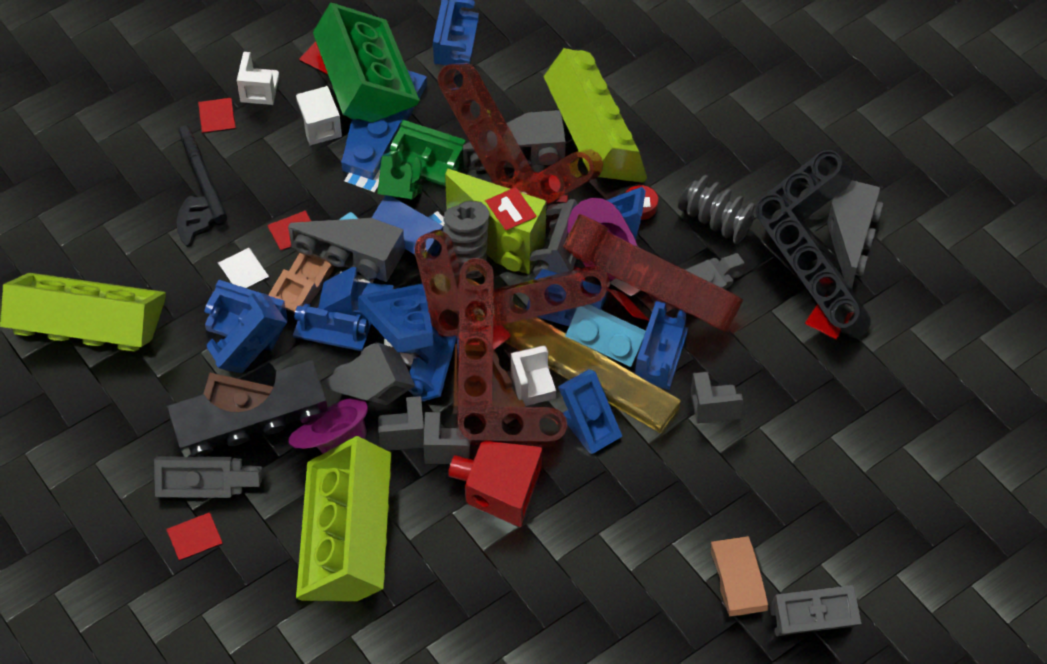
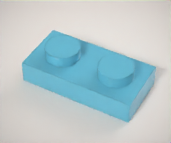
[565,301,646,367]

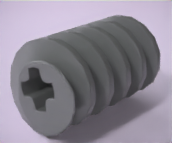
[678,175,755,244]
[442,201,489,279]

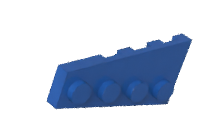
[341,70,427,180]

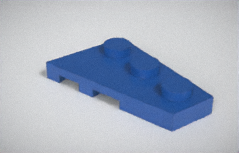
[358,283,433,353]

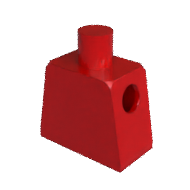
[449,441,542,527]

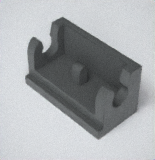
[529,199,578,276]
[769,585,861,636]

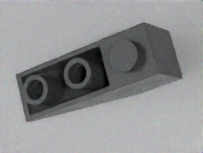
[463,110,565,171]
[827,180,883,288]
[288,218,405,282]

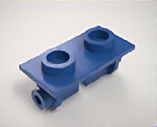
[293,303,372,351]
[408,326,457,402]

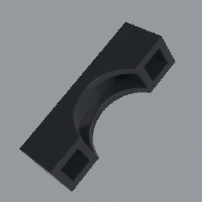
[167,359,328,457]

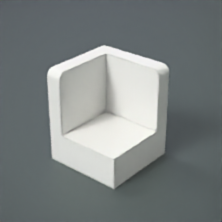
[237,52,279,105]
[296,86,342,146]
[511,346,556,406]

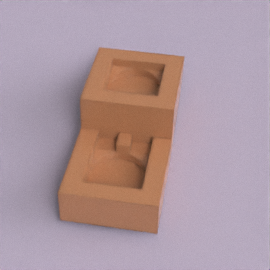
[269,253,336,314]
[711,536,768,617]

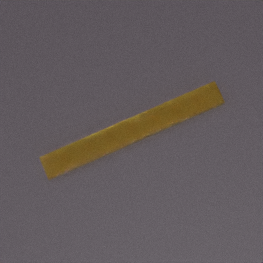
[425,263,681,433]

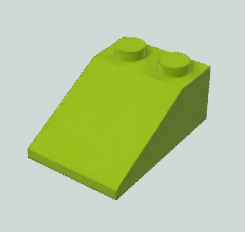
[445,169,546,275]

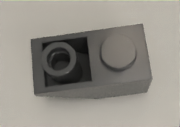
[322,343,415,405]

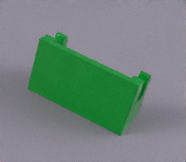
[390,120,466,186]
[377,150,423,199]

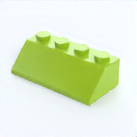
[543,48,647,183]
[0,273,166,351]
[296,436,391,601]

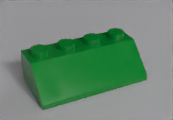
[313,2,420,123]

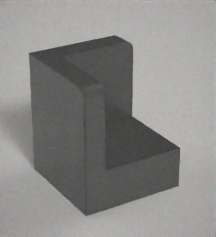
[690,372,744,424]
[378,396,424,451]
[423,412,471,464]

